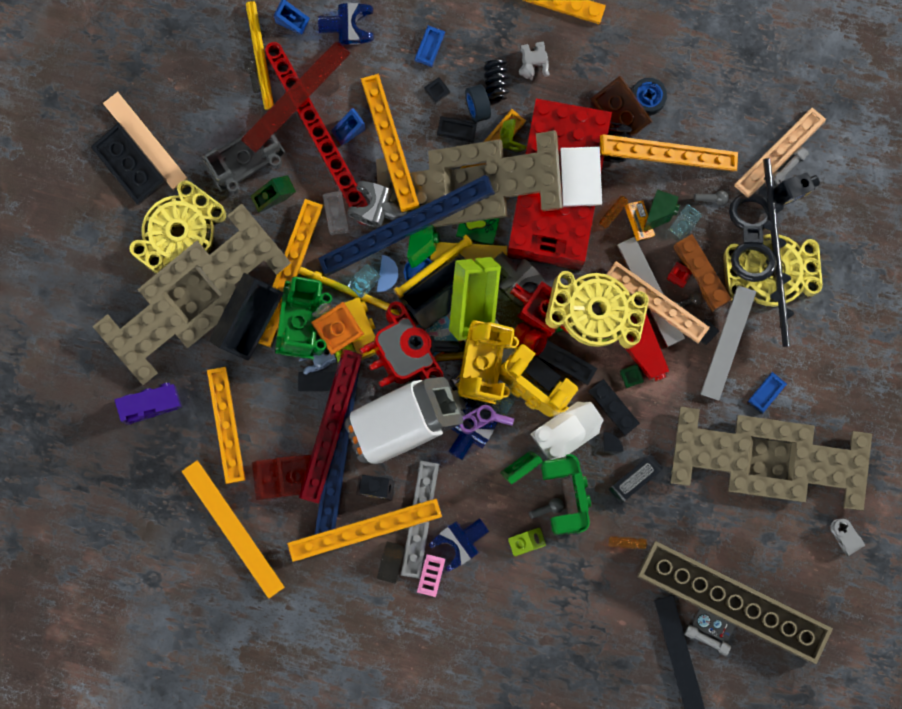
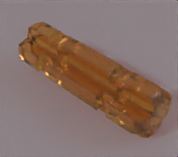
[599,195,629,229]
[609,536,647,549]

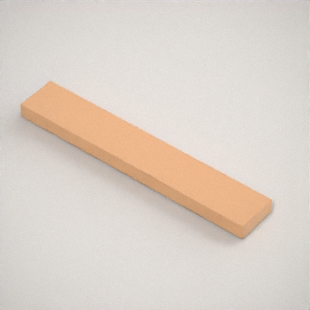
[103,92,188,191]
[735,108,826,198]
[606,261,710,343]

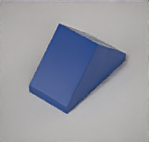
[274,0,310,34]
[331,108,366,146]

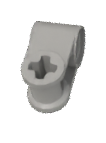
[830,519,865,556]

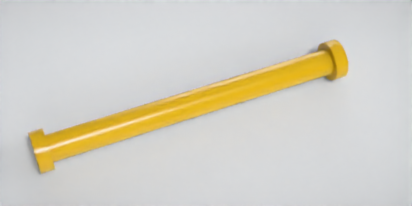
[394,235,473,298]

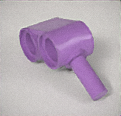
[460,405,514,434]

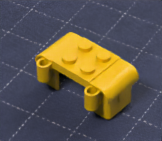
[458,320,519,404]
[499,344,578,417]

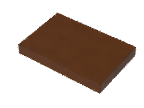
[590,76,653,138]

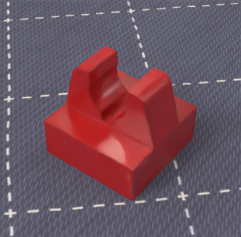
[667,262,692,289]

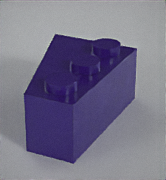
[114,383,182,425]

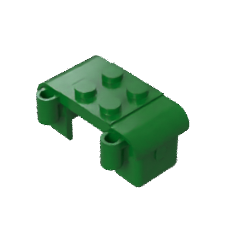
[275,276,332,360]
[541,454,591,535]

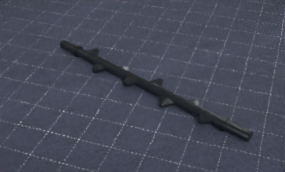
[758,158,794,347]

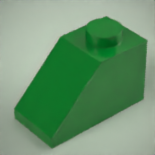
[407,225,440,268]

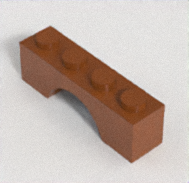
[673,234,732,312]

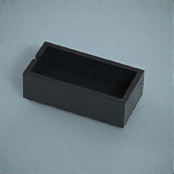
[399,253,466,330]
[209,272,284,361]

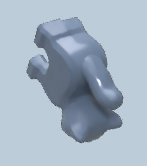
[298,346,336,375]

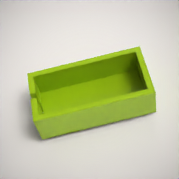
[449,257,501,341]

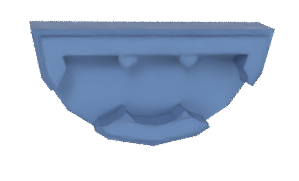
[377,255,399,293]

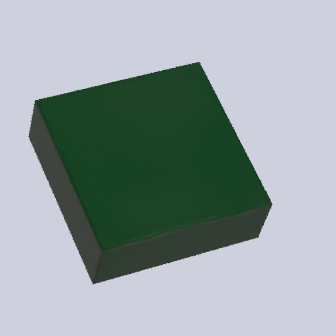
[619,364,644,389]

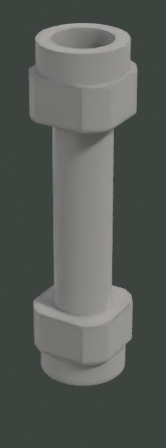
[773,147,809,186]
[684,625,731,656]

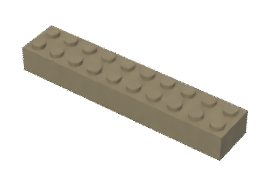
[636,541,833,664]

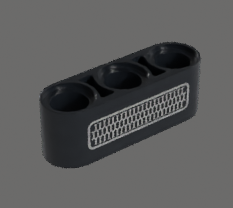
[608,454,663,504]

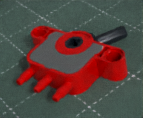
[359,301,460,387]

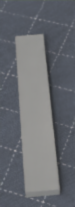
[617,237,685,347]
[700,285,757,400]
[401,461,439,579]

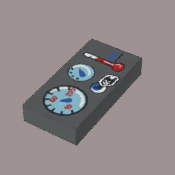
[691,608,735,643]

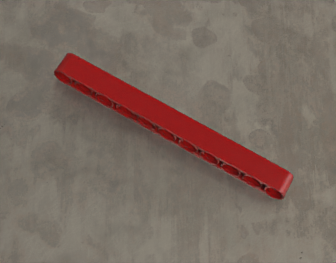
[265,42,368,225]

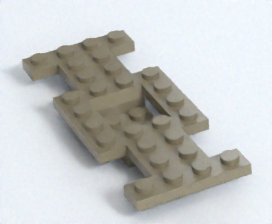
[376,131,563,227]
[93,204,291,385]
[670,407,872,511]

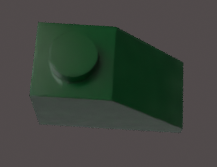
[250,175,296,213]
[644,190,680,231]

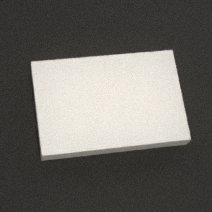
[560,147,602,207]

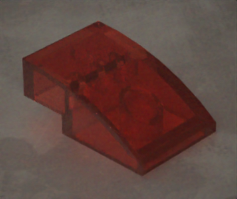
[252,455,311,501]

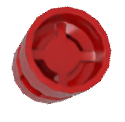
[514,323,547,356]

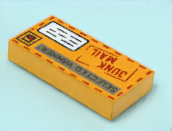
[625,200,655,241]

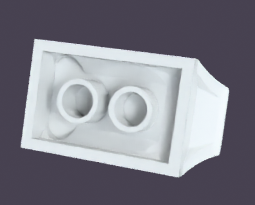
[530,402,604,460]

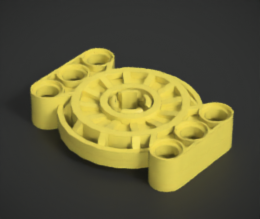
[130,180,226,274]
[723,234,823,307]
[545,271,649,349]

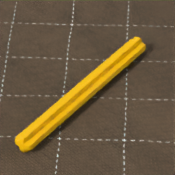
[246,1,274,110]

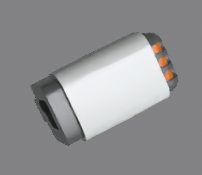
[345,377,466,464]

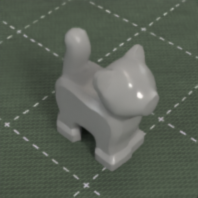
[519,42,550,81]

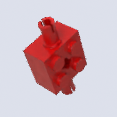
[510,281,569,338]

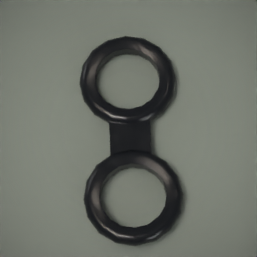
[729,193,777,282]

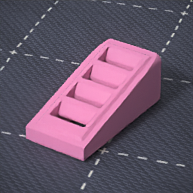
[417,554,445,597]

